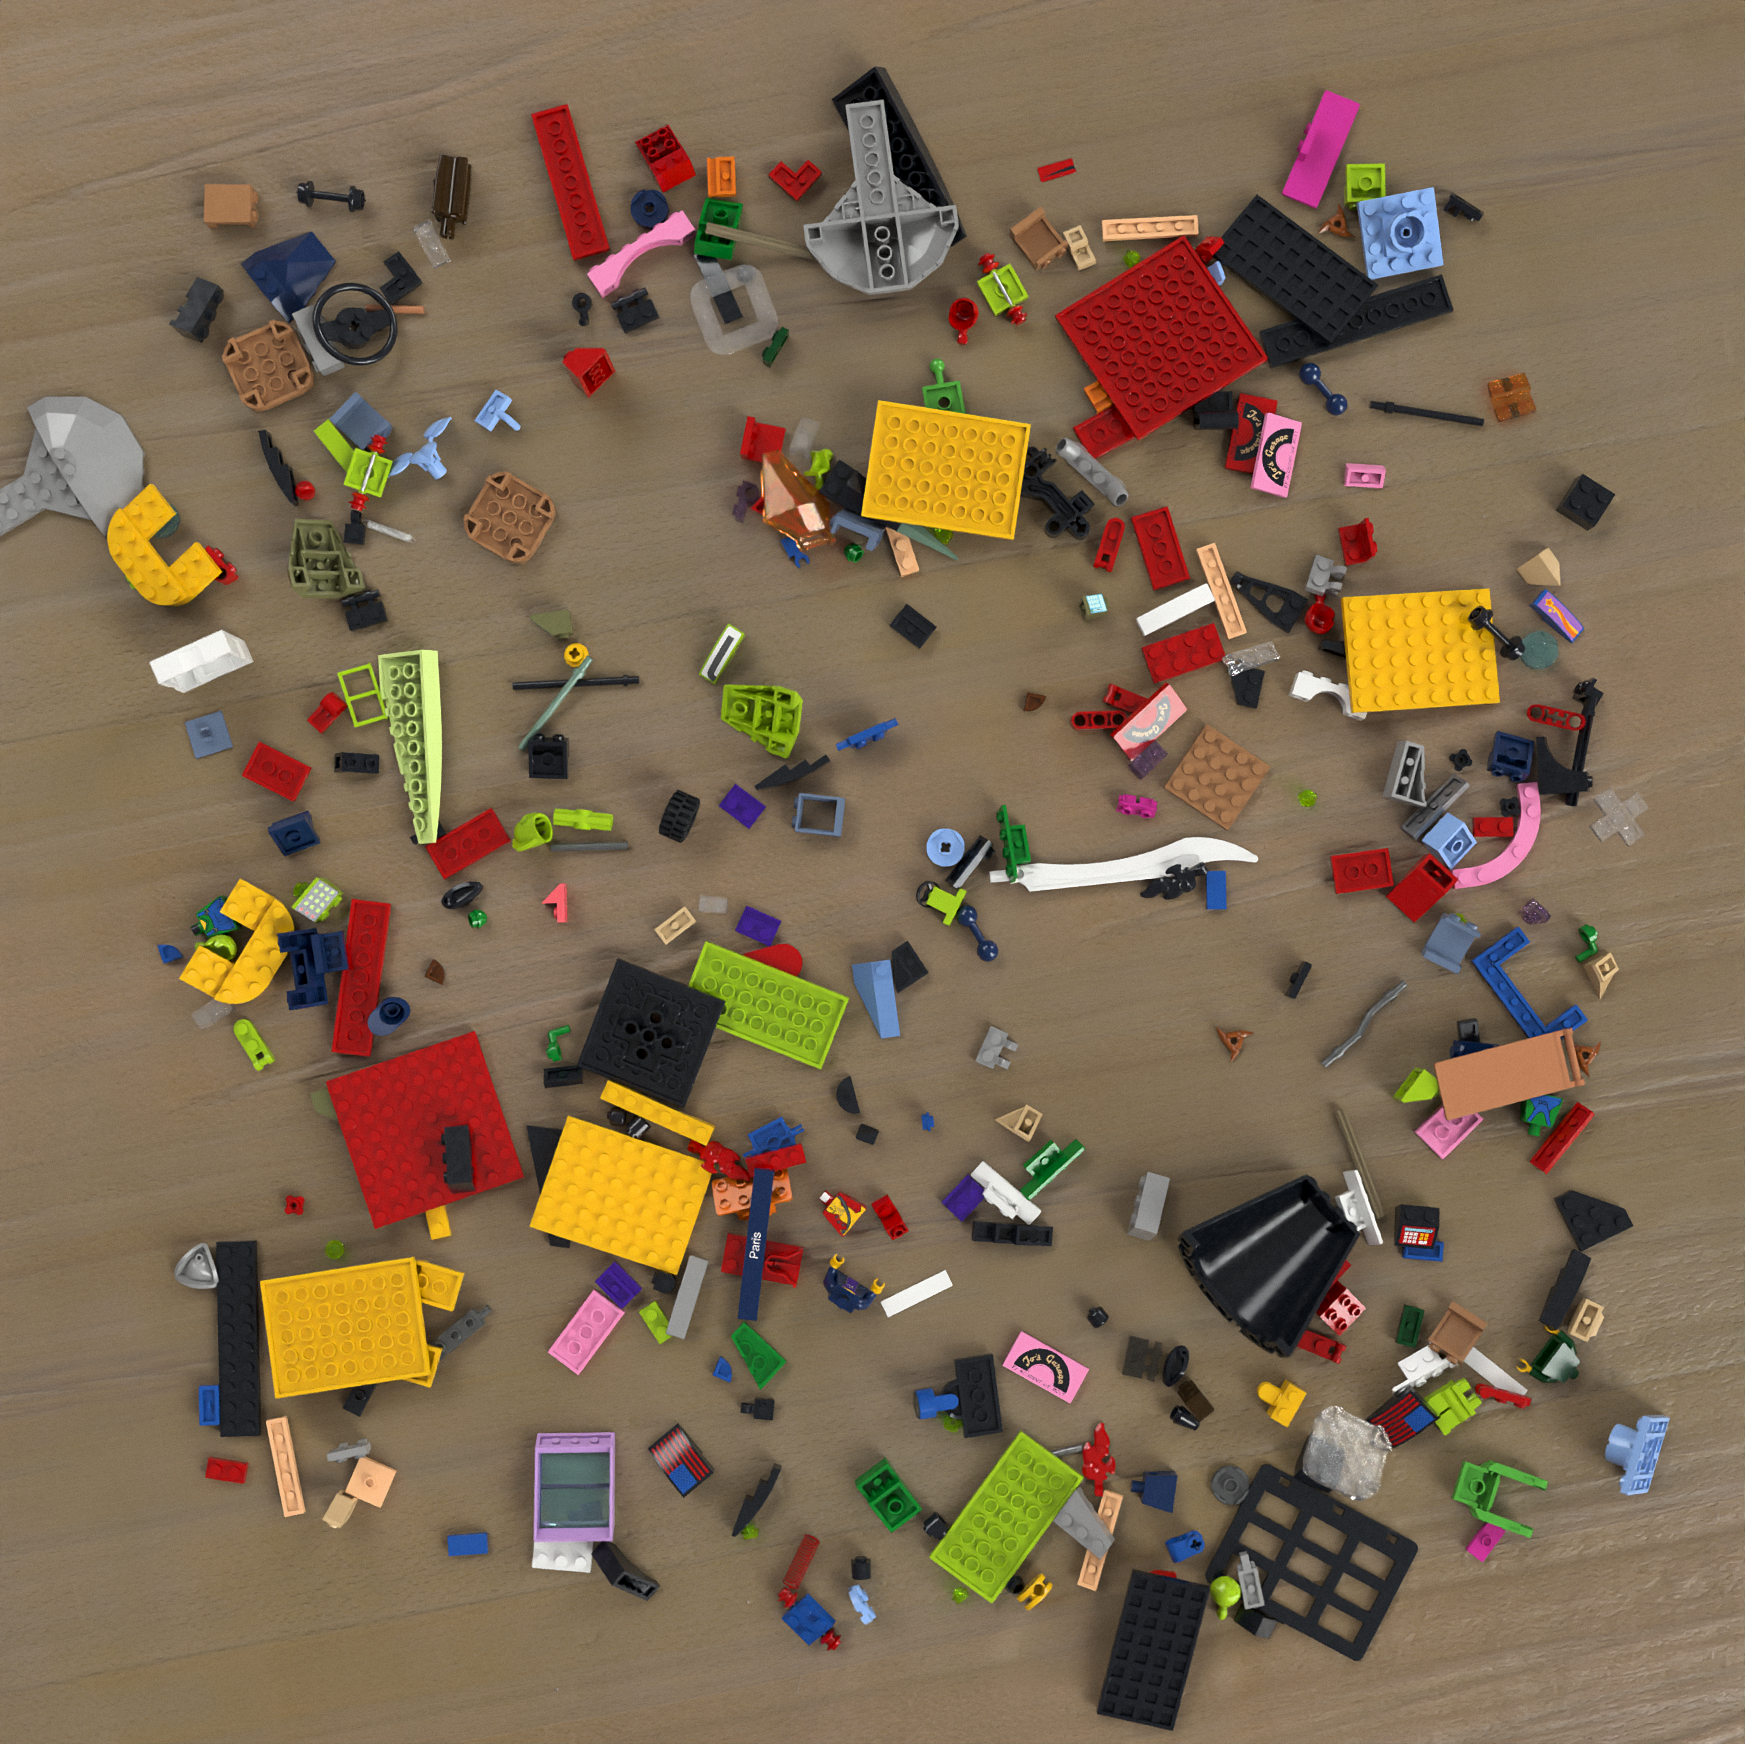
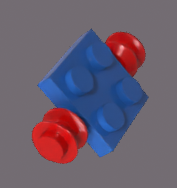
[777,1587,841,1651]

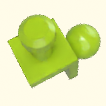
[804,449,833,490]

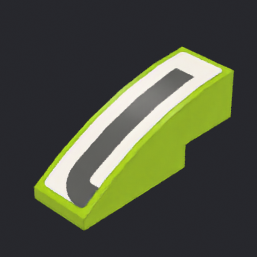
[699,623,745,685]

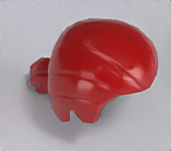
[948,298,979,345]
[1304,593,1335,634]

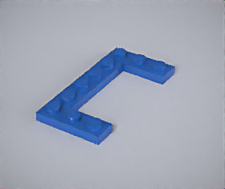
[1471,927,1588,1040]

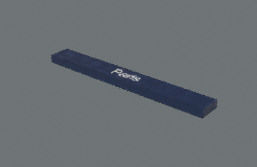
[737,1167,775,1321]

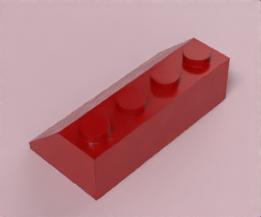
[562,348,616,398]

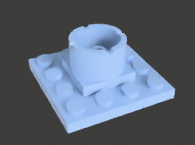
[1356,187,1443,279]
[1605,1415,1670,1495]

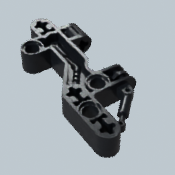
[1020,447,1095,540]

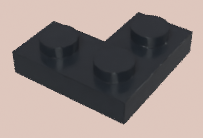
[380,251,423,305]

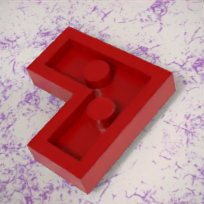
[768,160,822,202]

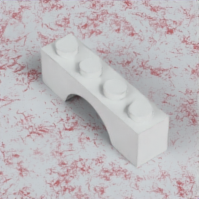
[1288,671,1367,721]

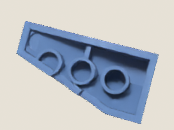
[852,960,900,1038]

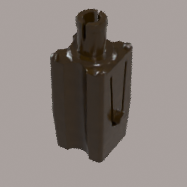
[431,155,472,240]

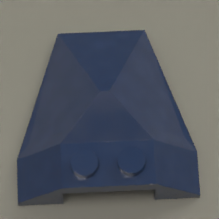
[241,231,336,323]

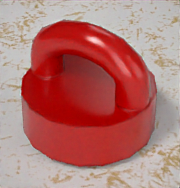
[295,481,316,501]

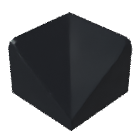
[856,1124,879,1145]

